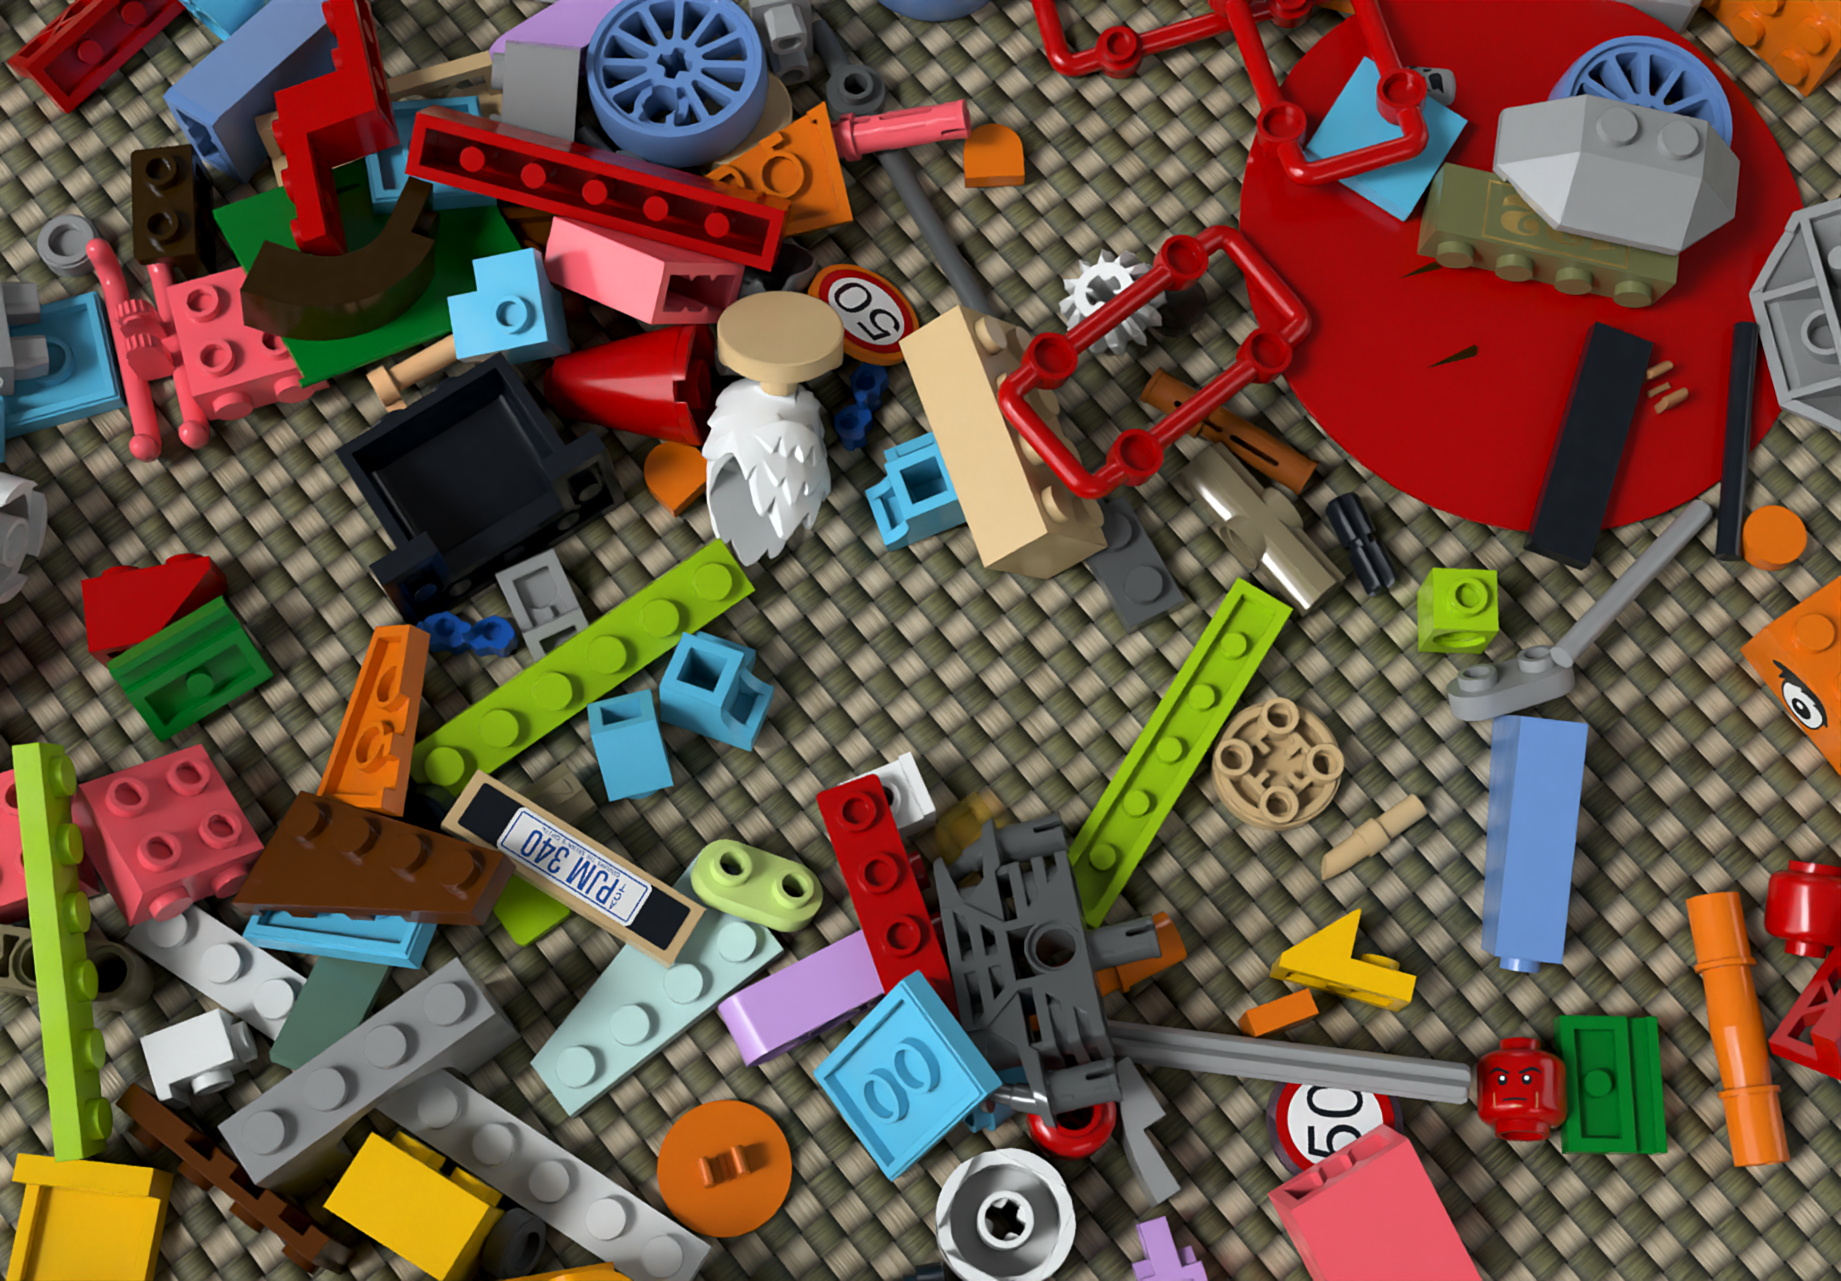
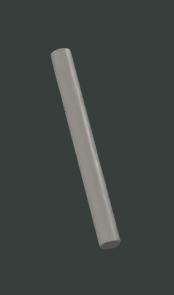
[1550,500,1713,668]

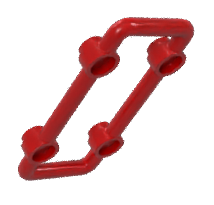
[1030,0,1335,79]
[1207,0,1429,187]
[997,225,1312,500]

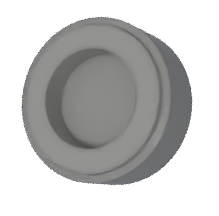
[37,214,103,278]

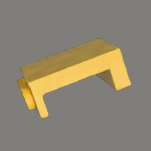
[6,1153,174,1281]

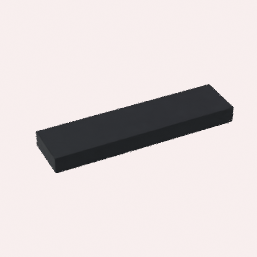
[1523,321,1654,571]

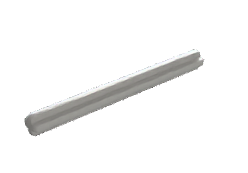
[1069,1020,1471,1104]

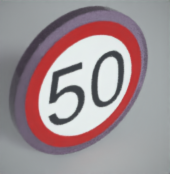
[1266,1081,1403,1177]

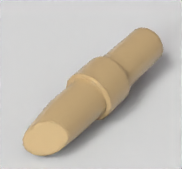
[1321,794,1427,880]

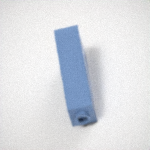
[163,0,339,185]
[1481,715,1589,973]

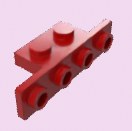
[816,774,961,1026]

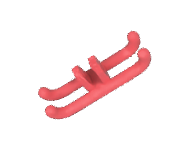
[86,238,210,463]

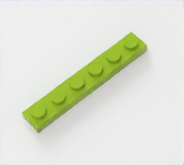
[409,538,755,797]
[1068,577,1293,930]
[12,742,113,1163]

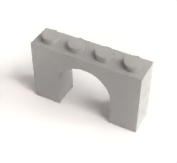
[217,957,522,1198]

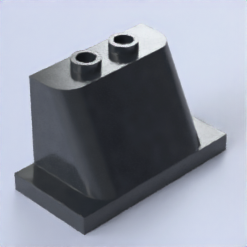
[334,351,627,627]

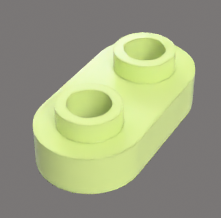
[691,839,823,932]

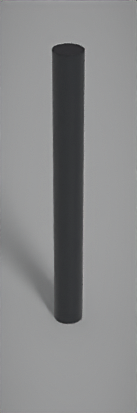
[1715,321,1759,561]

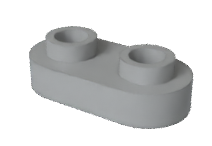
[1446,645,1576,721]

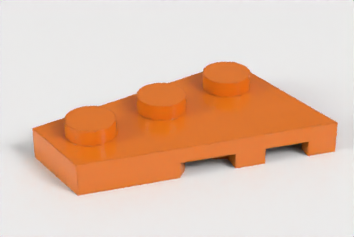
[704,101,853,239]
[316,624,431,817]

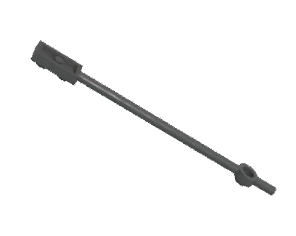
[812,19,1186,635]

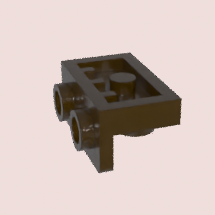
[131,144,217,281]

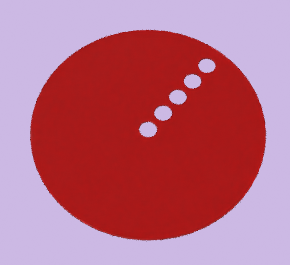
[1239,0,1804,532]

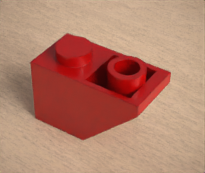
[81,553,228,669]

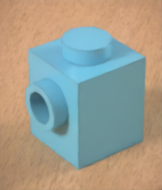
[587,689,674,801]

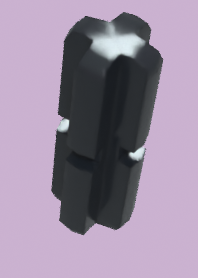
[1326,492,1400,597]

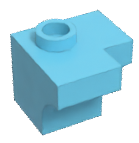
[447,248,571,365]
[865,431,967,552]
[659,630,774,752]

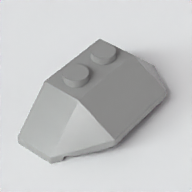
[1492,94,1740,256]
[1749,197,1841,434]

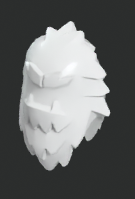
[702,377,831,567]

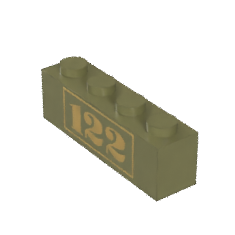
[1417,162,1679,308]

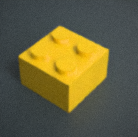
[323,1130,506,1281]

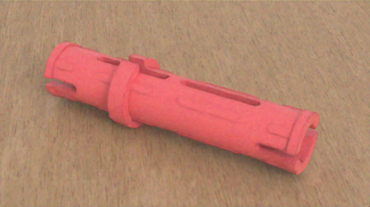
[830,99,971,162]

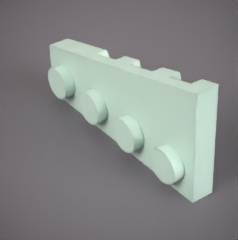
[530,848,785,1119]

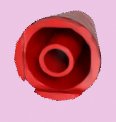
[543,324,722,447]

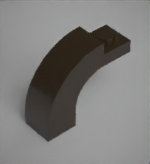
[240,176,441,341]

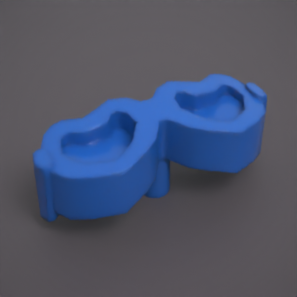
[834,362,889,451]
[416,611,518,657]

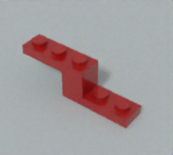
[272,0,400,256]

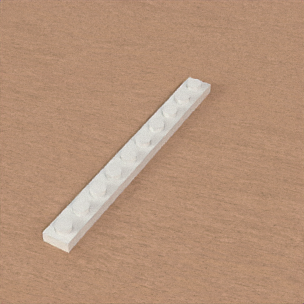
[124,904,713,1281]

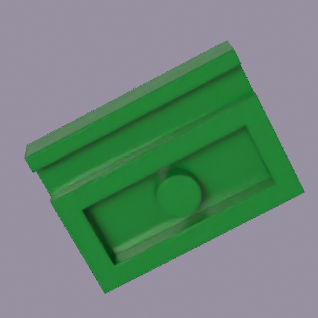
[106,595,274,743]
[1553,1015,1668,1155]

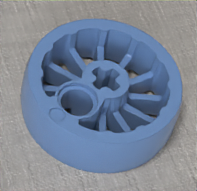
[585,0,769,168]
[1547,36,1733,148]

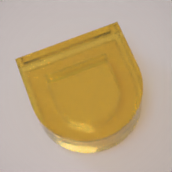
[935,791,1001,865]

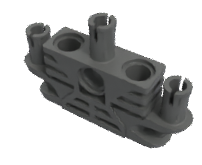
[933,811,1162,1129]

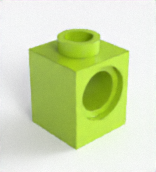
[1417,568,1499,654]

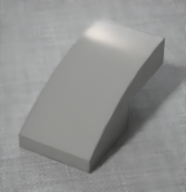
[495,547,588,661]
[1115,1056,1181,1209]

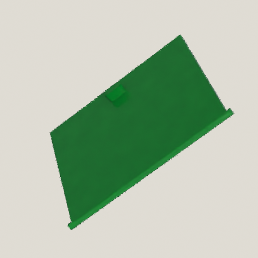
[213,158,522,389]

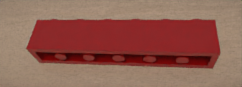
[405,104,792,272]

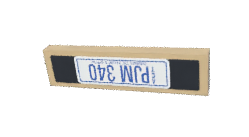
[440,769,706,969]

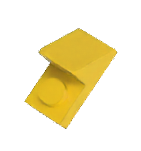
[1270,908,1416,1012]

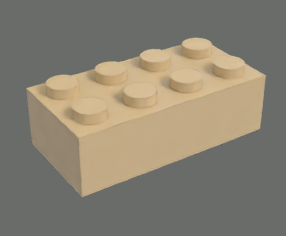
[899,304,1108,580]

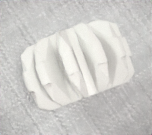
[1059,249,1167,357]

